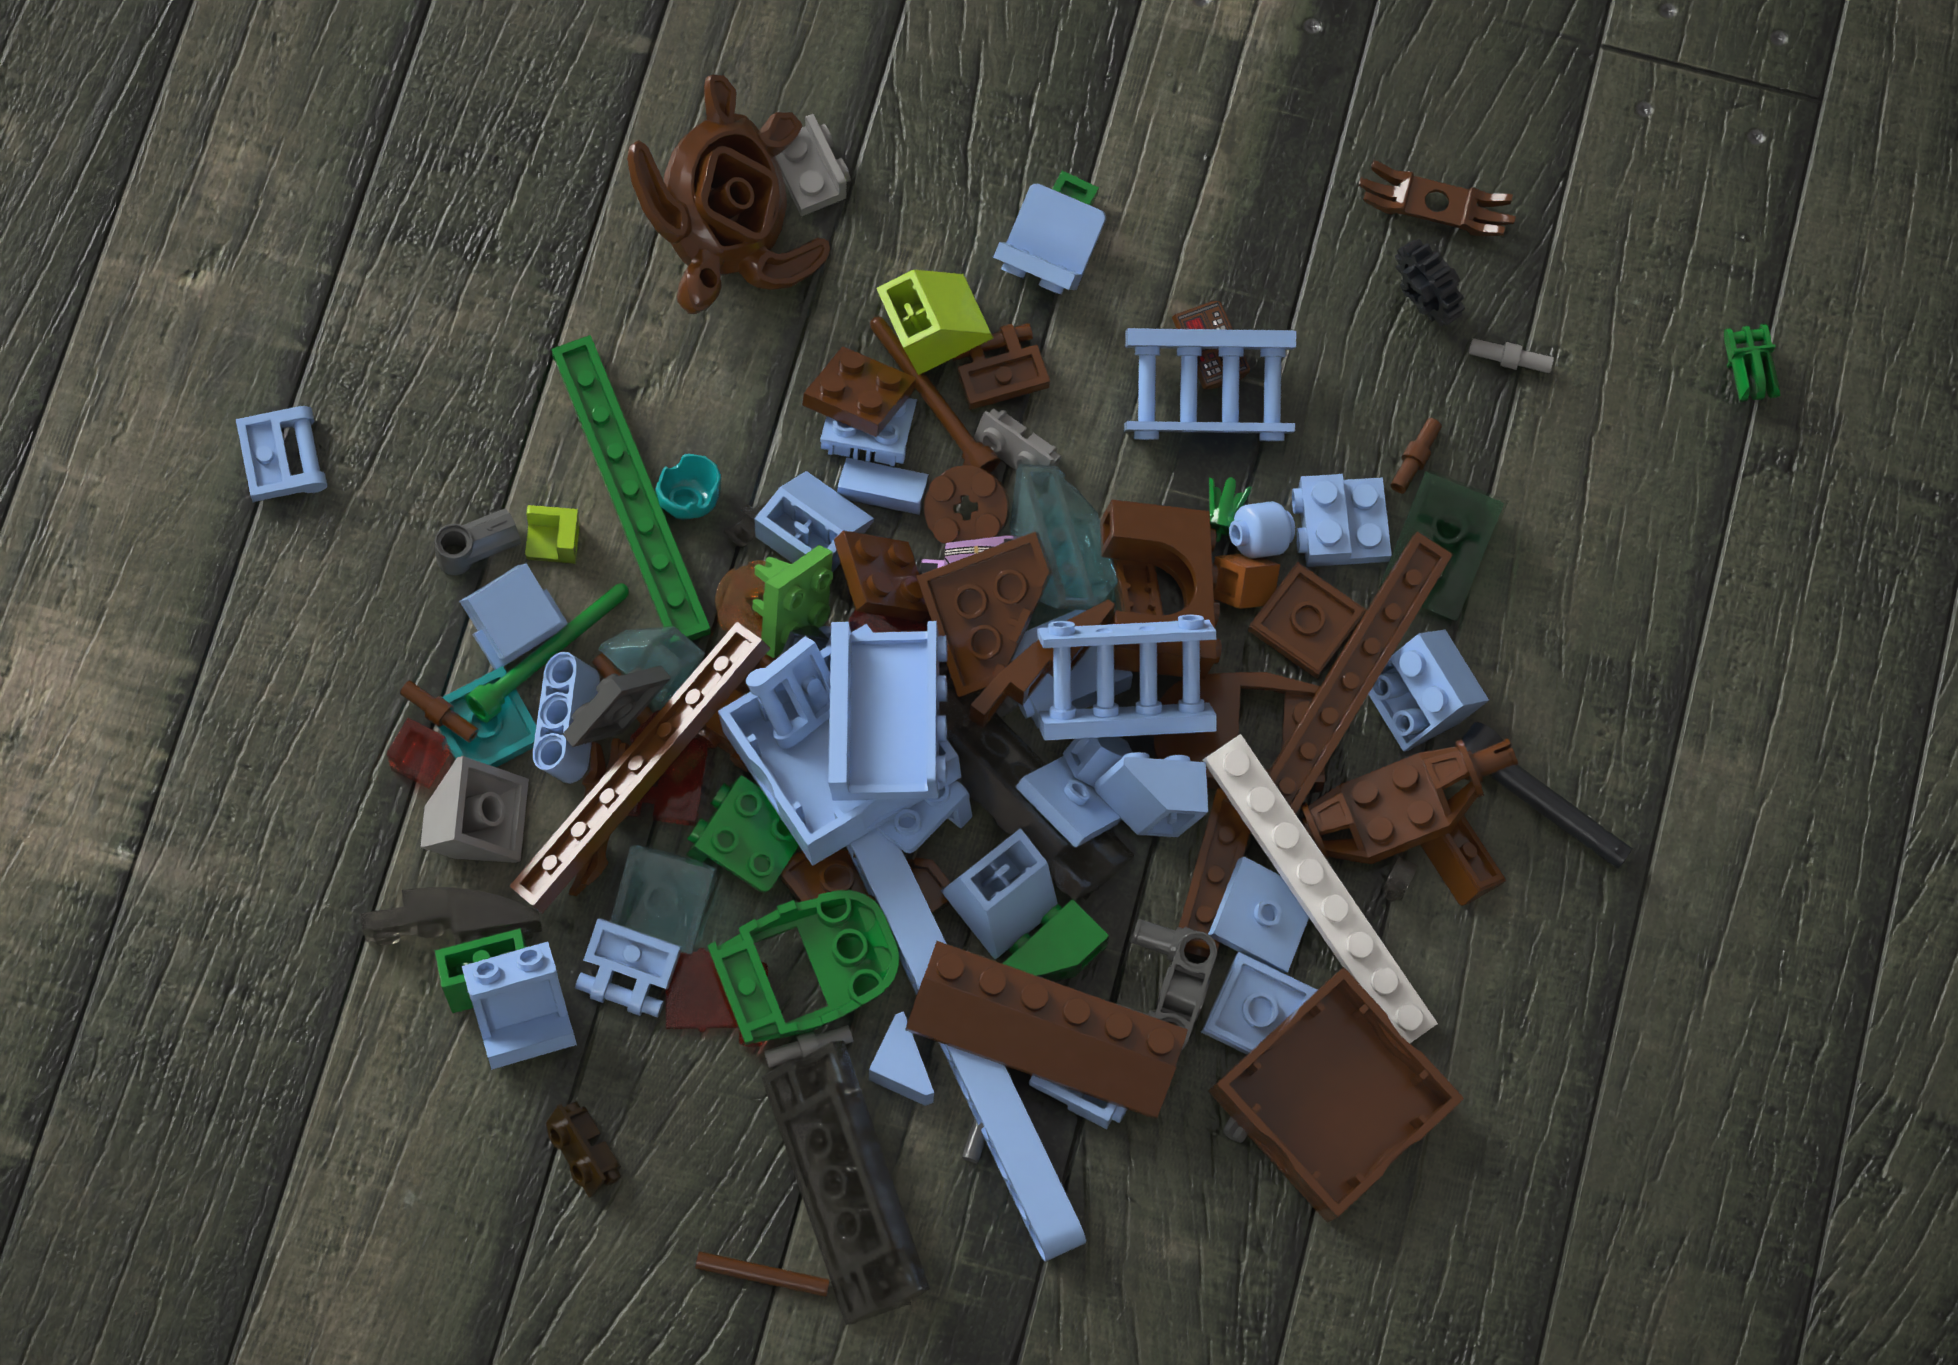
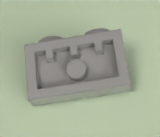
[775,114,851,217]

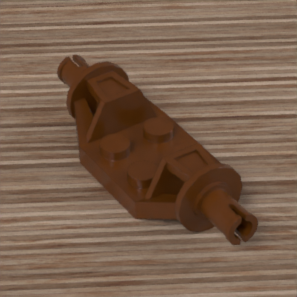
[1301,738,1518,864]

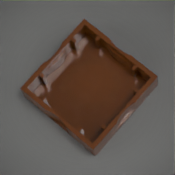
[1208,967,1464,1223]

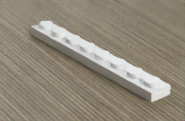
[1202,734,1438,1044]

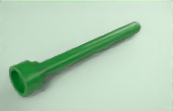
[465,583,629,723]

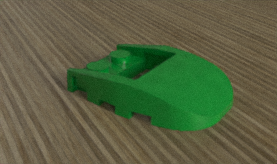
[707,890,899,1045]

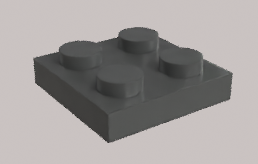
[563,665,671,747]

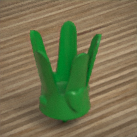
[1209,477,1252,542]

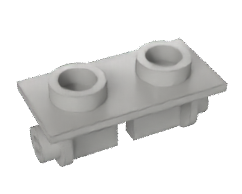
[973,409,1062,487]

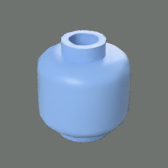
[1229,501,1295,559]

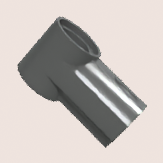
[434,508,521,575]

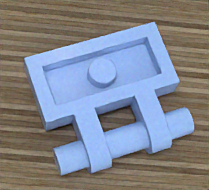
[575,918,682,1018]

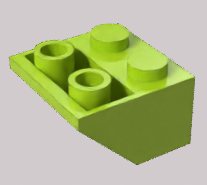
[876,269,993,375]

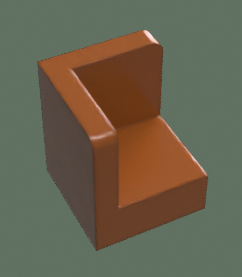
[1213,554,1280,609]

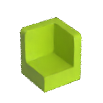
[525,505,580,564]

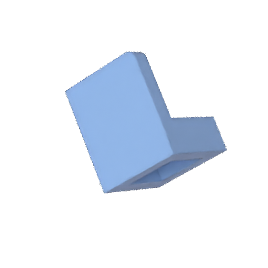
[1063,737,1133,788]

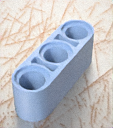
[533,652,600,784]

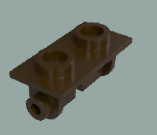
[545,1102,622,1198]

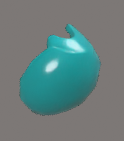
[655,454,722,520]

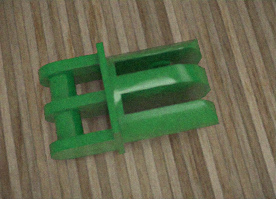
[1724,324,1781,402]

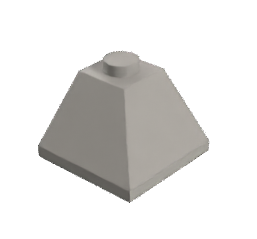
[420,756,529,863]

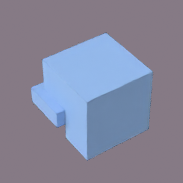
[459,563,568,670]

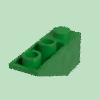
[1003,899,1109,982]

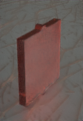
[666,948,739,1033]

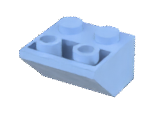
[754,471,874,572]
[1368,629,1489,752]
[1094,752,1208,837]
[941,828,1057,960]

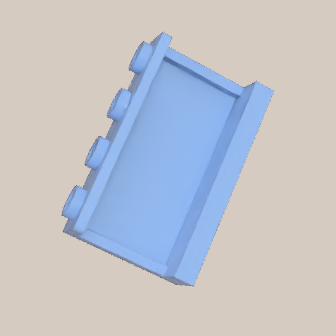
[829,621,947,801]

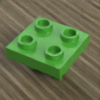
[752,545,833,658]

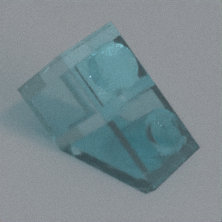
[598,626,706,703]

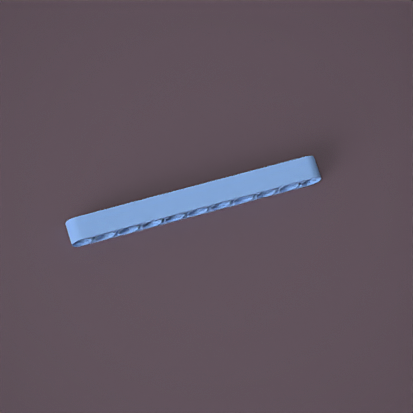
[846,829,1086,1261]

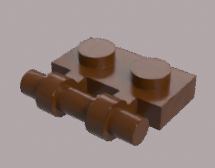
[952,323,1050,410]

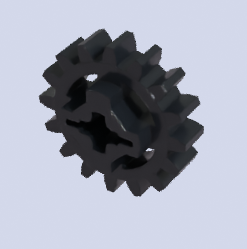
[1395,239,1465,326]

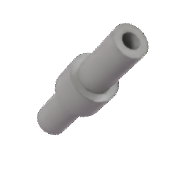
[1469,338,1554,373]
[764,1025,853,1068]

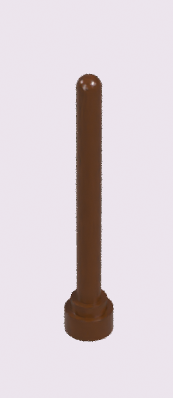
[870,316,1000,473]

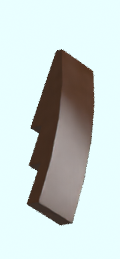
[969,599,1115,728]

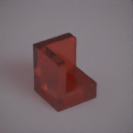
[387,718,450,789]

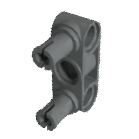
[1112,918,1217,1050]

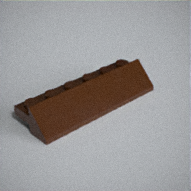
[905,941,1188,1119]

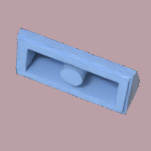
[837,457,929,515]

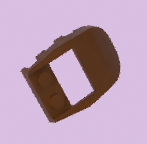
[1153,672,1325,792]

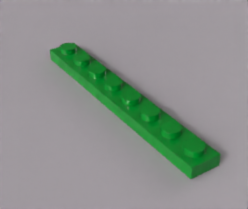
[551,335,711,648]

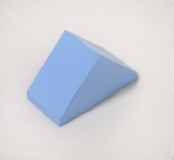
[869,1011,934,1106]

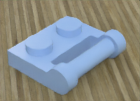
[236,406,327,502]
[746,636,830,749]

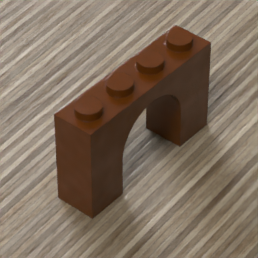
[1100,499,1222,679]

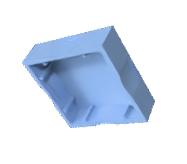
[718,624,962,866]

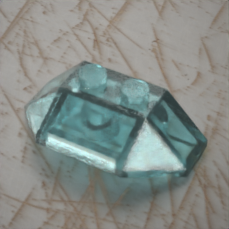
[1009,464,1118,610]

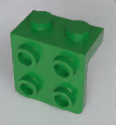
[686,775,799,892]

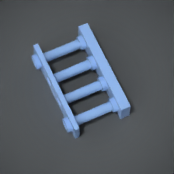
[1124,328,1296,441]
[1037,615,1216,740]

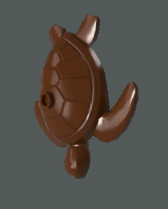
[627,75,830,314]

